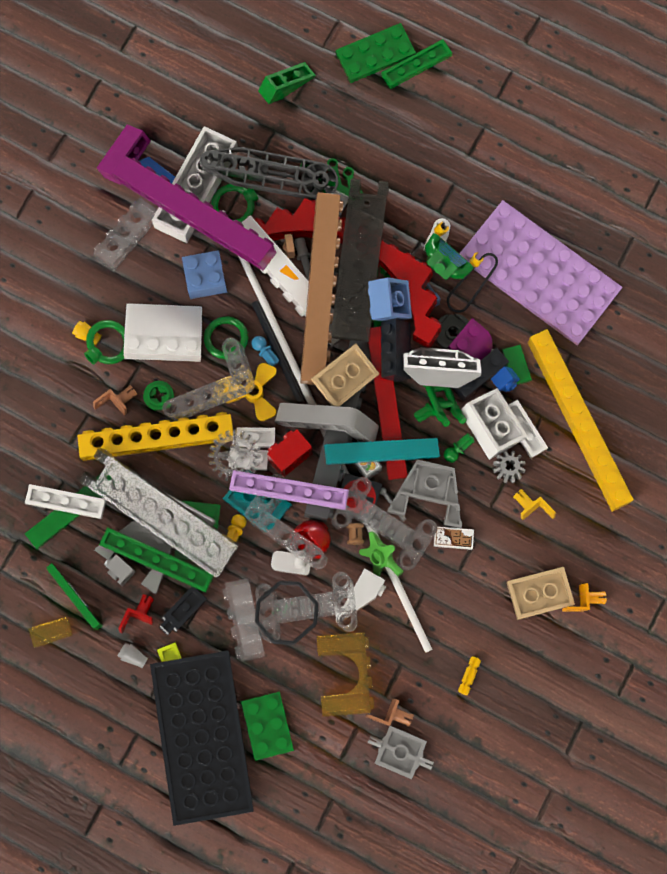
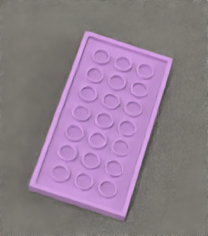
[460,200,623,346]

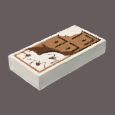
[433,526,474,550]

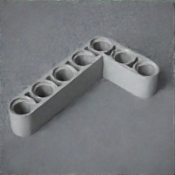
[275,403,379,442]

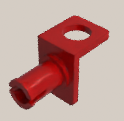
[118,594,154,634]

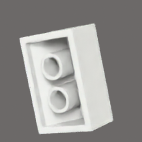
[461,388,528,460]

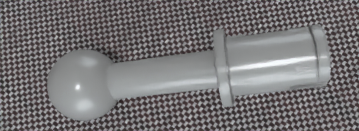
[294,238,311,281]

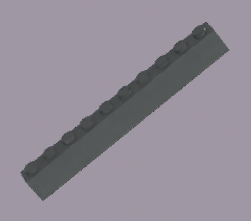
[304,333,370,523]

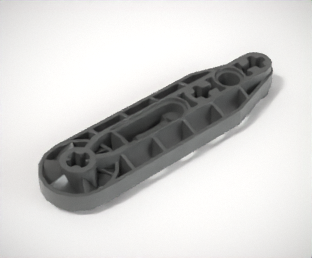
[200,147,338,200]

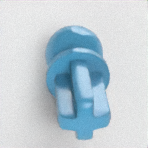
[251,336,279,366]

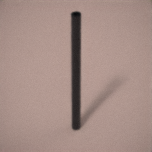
[251,301,304,404]

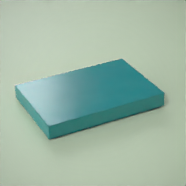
[223,469,292,535]

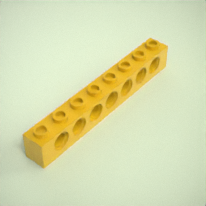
[77,412,235,461]

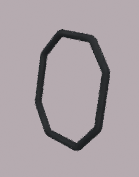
[255,581,319,645]

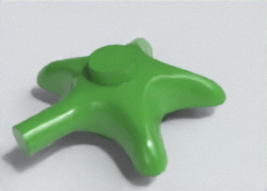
[359,531,404,577]

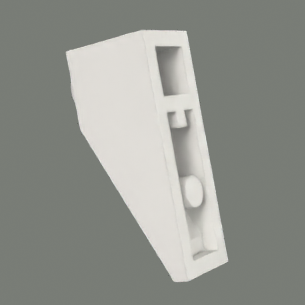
[336,568,386,624]

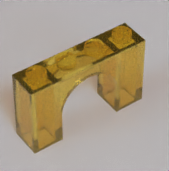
[317,632,374,717]

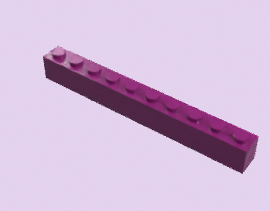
[112,156,277,271]

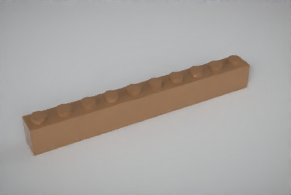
[300,192,343,385]

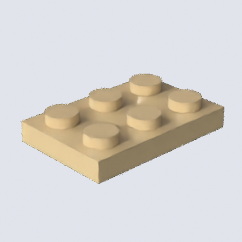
[311,343,379,406]
[507,567,575,620]

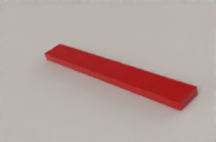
[366,327,407,480]

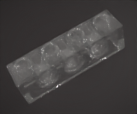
[93,197,157,272]

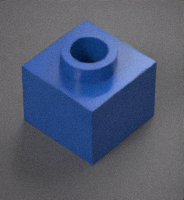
[491,366,520,392]

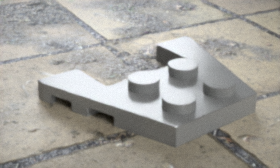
[387,460,462,529]
[95,514,176,594]

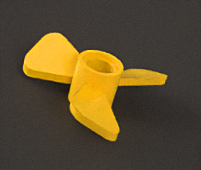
[222,363,277,421]

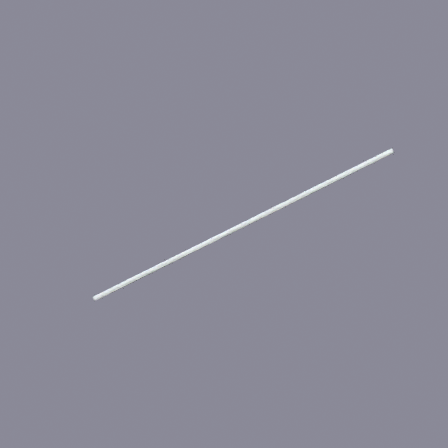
[223,210,433,653]

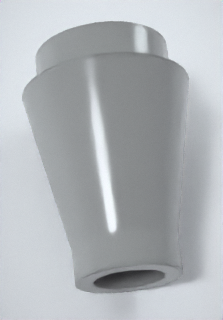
[117,642,148,668]

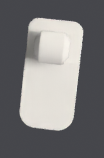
[271,551,311,576]

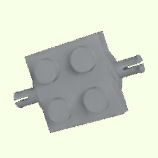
[368,726,434,779]

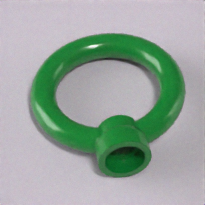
[211,184,259,223]
[204,316,248,363]
[84,320,125,365]

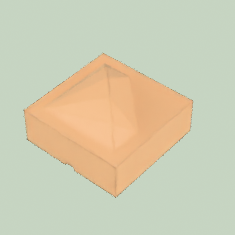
[282,234,295,258]

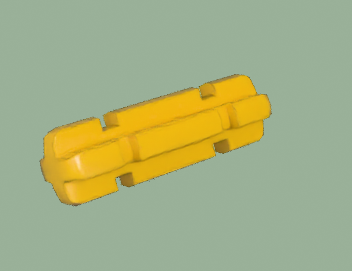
[458,656,481,695]

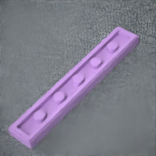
[229,470,349,510]

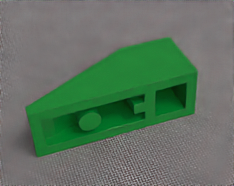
[258,62,315,104]

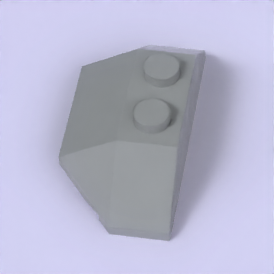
[403,347,481,388]

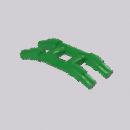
[423,385,467,427]

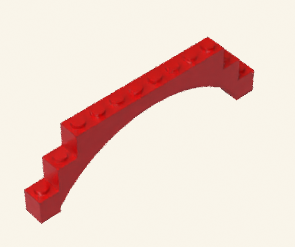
[253,198,441,348]

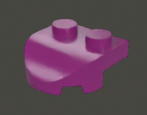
[447,318,493,361]

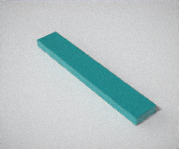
[324,438,440,465]

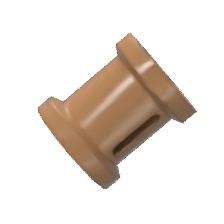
[347,523,364,545]

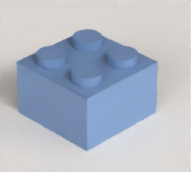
[182,250,227,299]
[368,278,412,321]

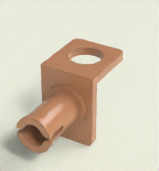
[93,385,137,415]
[366,699,413,727]

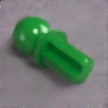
[414,397,445,423]
[444,433,475,463]

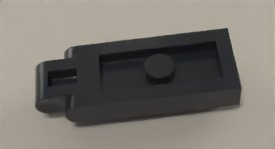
[159,587,207,636]

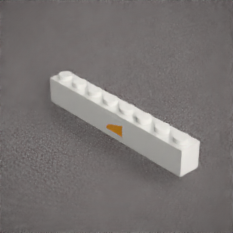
[242,215,350,346]

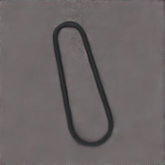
[447,253,498,313]

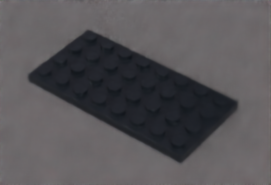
[150,650,254,826]

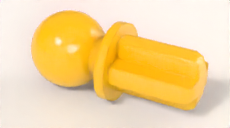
[224,514,247,547]

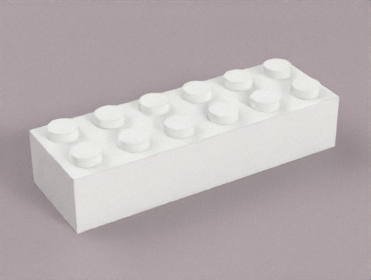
[152,126,238,243]

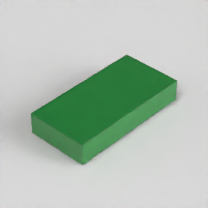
[502,344,532,385]

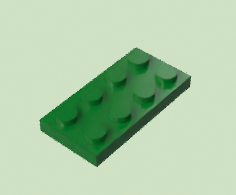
[336,23,416,83]

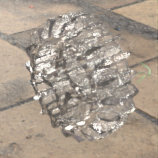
[208,429,261,481]

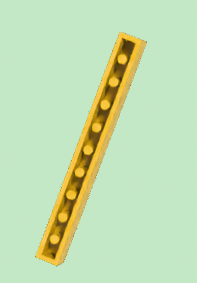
[528,329,634,512]

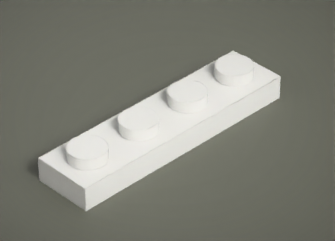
[25,484,106,519]

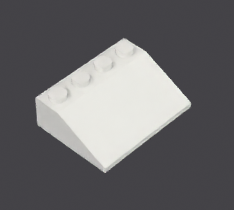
[124,304,202,362]

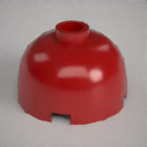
[292,520,331,559]

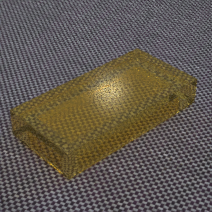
[29,616,73,648]

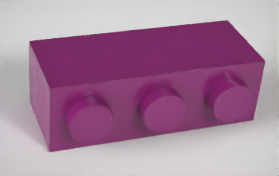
[97,124,151,185]

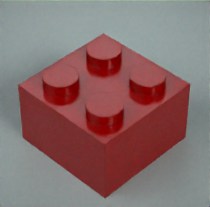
[267,429,313,478]

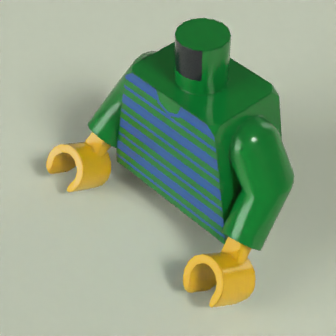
[425,222,484,280]

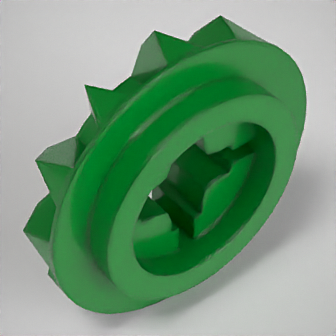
[143,381,174,411]

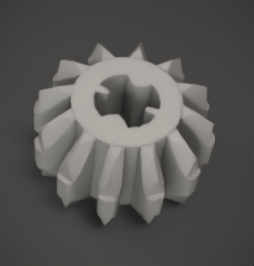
[493,451,526,483]

